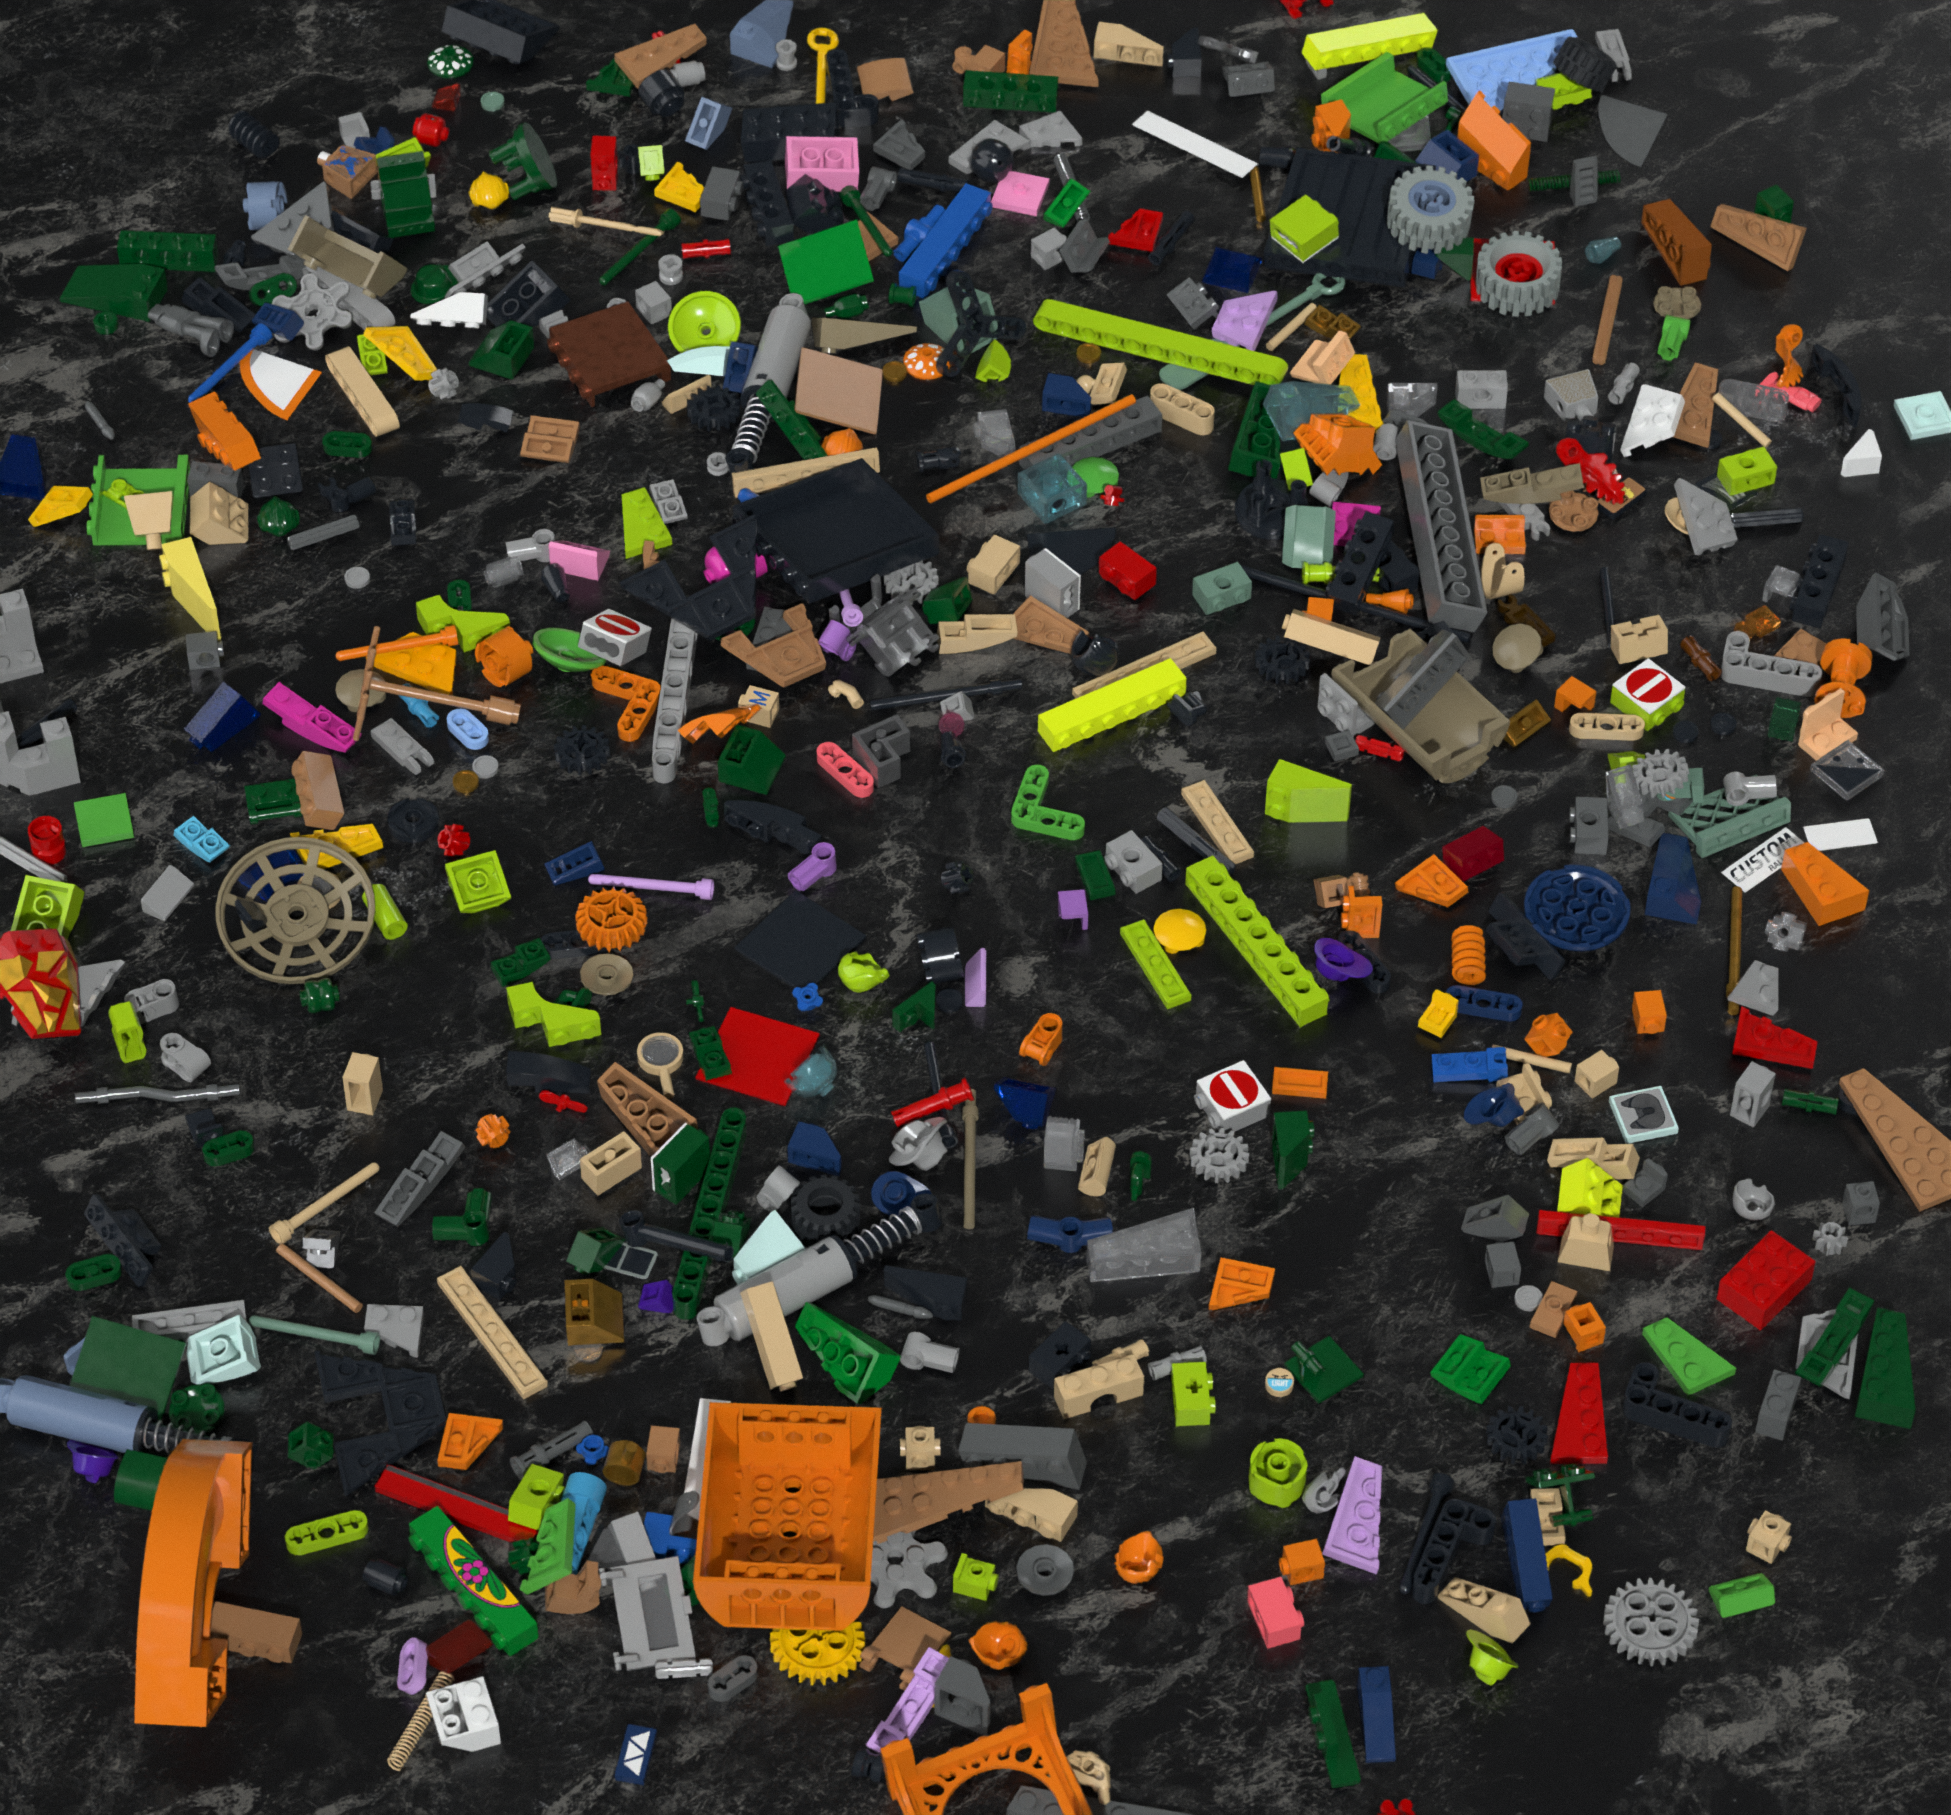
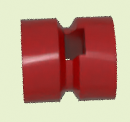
[28,816,66,865]

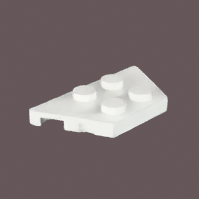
[1621,384,1685,457]

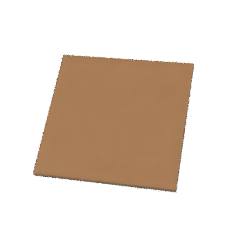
[794,347,883,435]

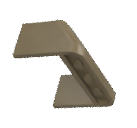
[288,215,408,300]

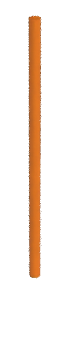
[926,394,1136,503]

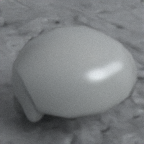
[1733,1179,1775,1220]

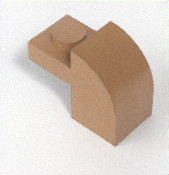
[545,1561,601,1614]

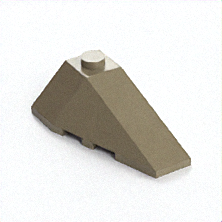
[812,318,917,354]

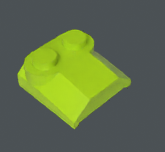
[445,850,511,913]

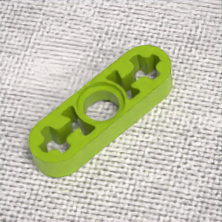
[285,1510,368,1555]

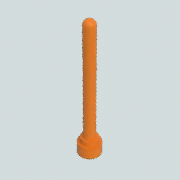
[336,625,458,661]

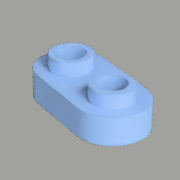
[447,709,489,750]

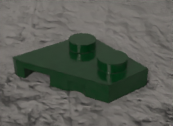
[586,58,634,97]

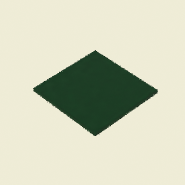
[69,1316,187,1422]

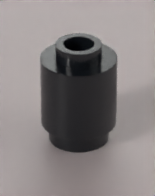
[363,1559,408,1596]

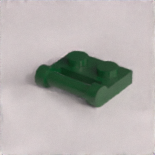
[244,778,302,825]

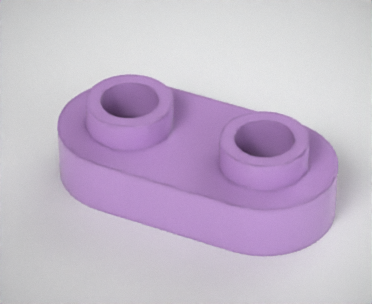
[397,1638,428,1695]

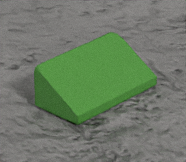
[1709,1573,1775,1618]

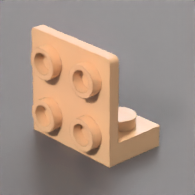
[1290,331,1355,387]
[1798,688,1858,764]

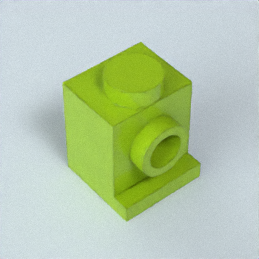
[953,1553,999,1601]

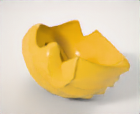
[469,172,509,209]

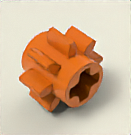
[476,1114,510,1148]

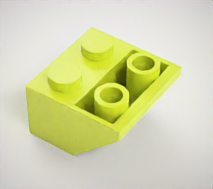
[1557,1158,1623,1218]

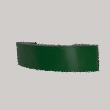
[1438,399,1529,459]
[1795,1288,1874,1387]

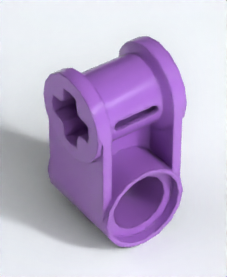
[818,620,856,662]

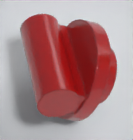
[1100,485,1125,506]

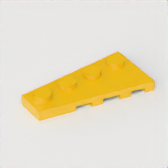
[1336,354,1383,433]

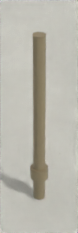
[962,1089,979,1229]

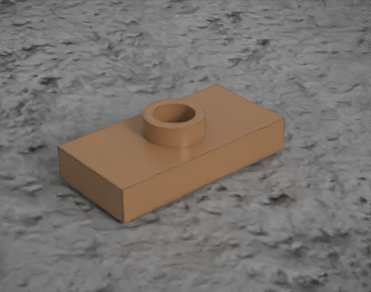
[1530,1281,1577,1338]

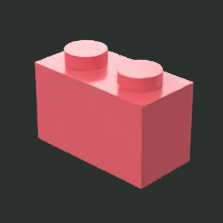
[1247,1577,1304,1649]

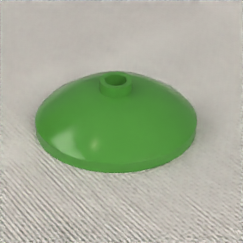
[532,628,606,672]

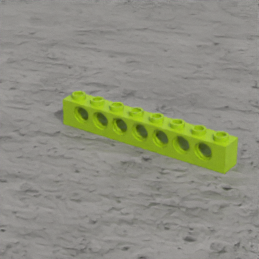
[1185,855,1329,1027]

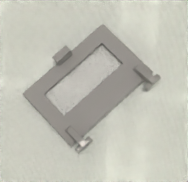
[599,1556,696,1671]

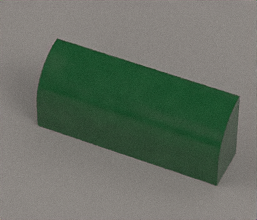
[114,1449,168,1510]

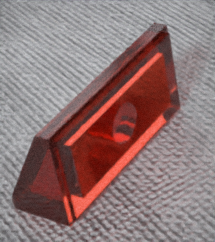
[426,1620,492,1674]

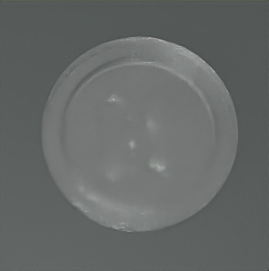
[575,1344,603,1362]

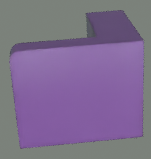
[1058,890,1088,930]

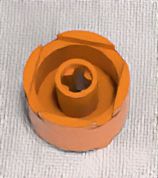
[475,626,533,687]

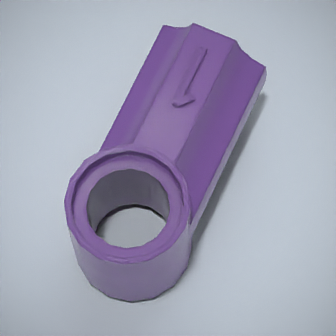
[788,842,837,891]

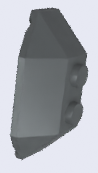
[1856,572,1909,661]

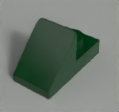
[892,981,935,1032]

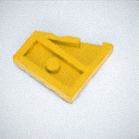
[28,486,93,527]

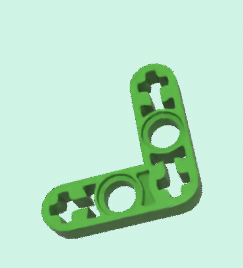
[1011,765,1085,840]

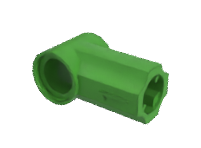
[1658,315,1691,361]

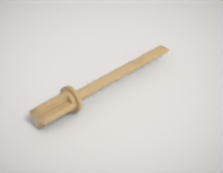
[549,207,664,236]

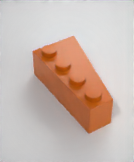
[188,391,261,471]

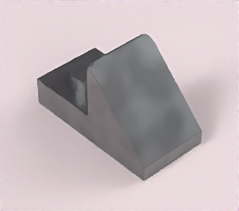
[303,1229,340,1268]

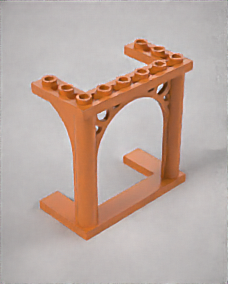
[880,1683,1093,1815]

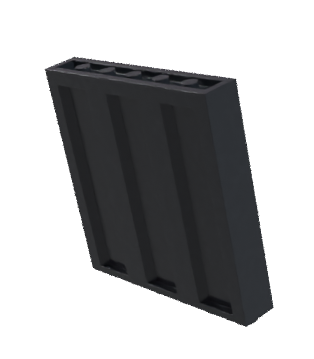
[1264,147,1436,287]

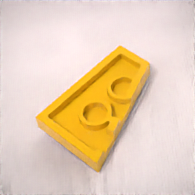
[363,326,437,381]

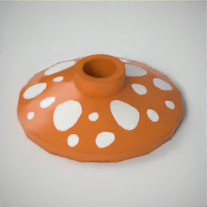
[903,343,951,380]

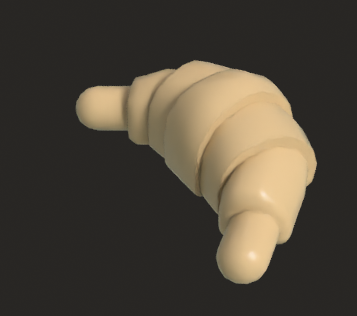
[1047,1750,1110,1805]

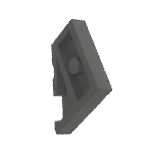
[873,120,925,170]

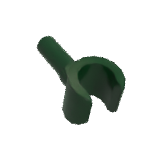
[1445,106,1461,132]

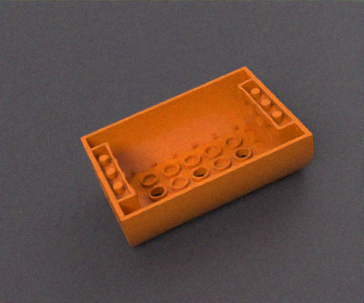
[693,1402,881,1631]

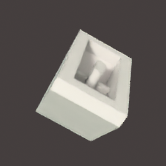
[1841,429,1882,477]

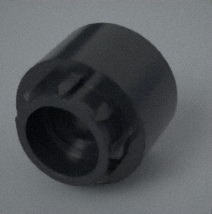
[638,69,685,117]

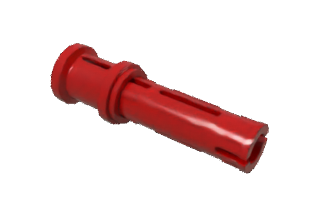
[891,1078,975,1128]

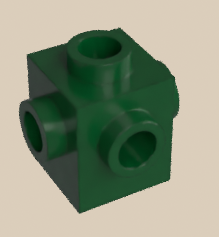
[288,1422,334,1470]

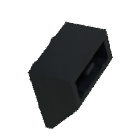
[786,174,844,234]

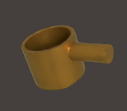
[603,1440,646,1486]

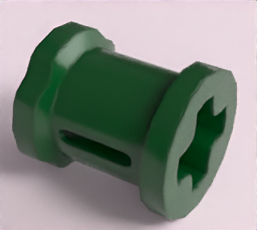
[889,283,917,307]

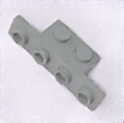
[445,242,526,299]

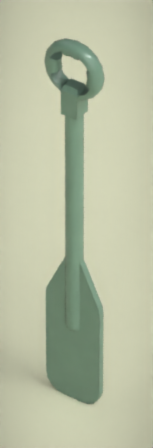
[1159,273,1345,390]

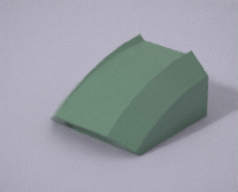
[1282,505,1336,568]

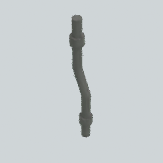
[75,1084,240,1104]

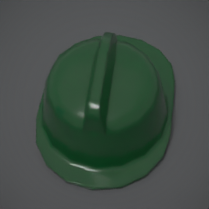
[411,264,459,304]

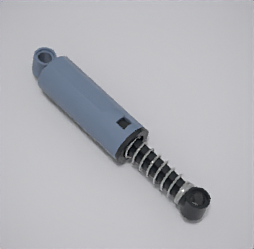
[0,1375,258,1474]

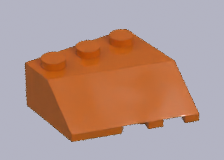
[1458,91,1531,191]

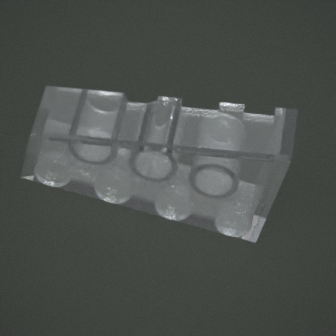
[1087,1208,1201,1282]

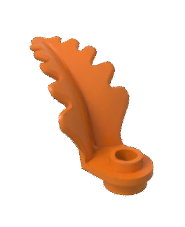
[1775,324,1803,388]

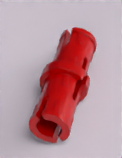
[682,239,731,259]

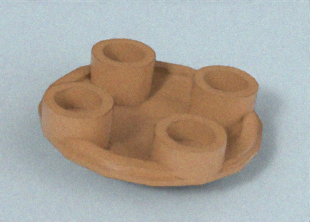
[1549,490,1598,532]

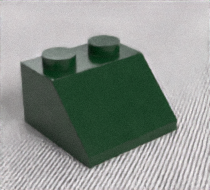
[1272,1111,1314,1189]

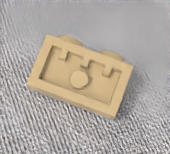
[1496,1063,1552,1125]

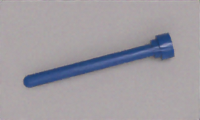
[188,323,272,403]

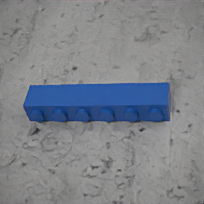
[899,184,993,299]

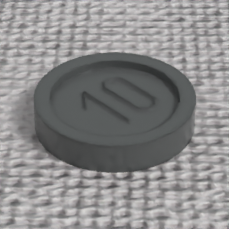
[1491,785,1517,808]

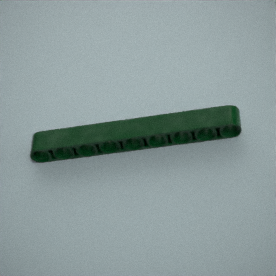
[672,1108,747,1320]

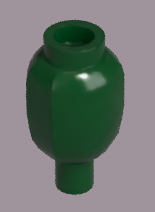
[824,294,869,319]

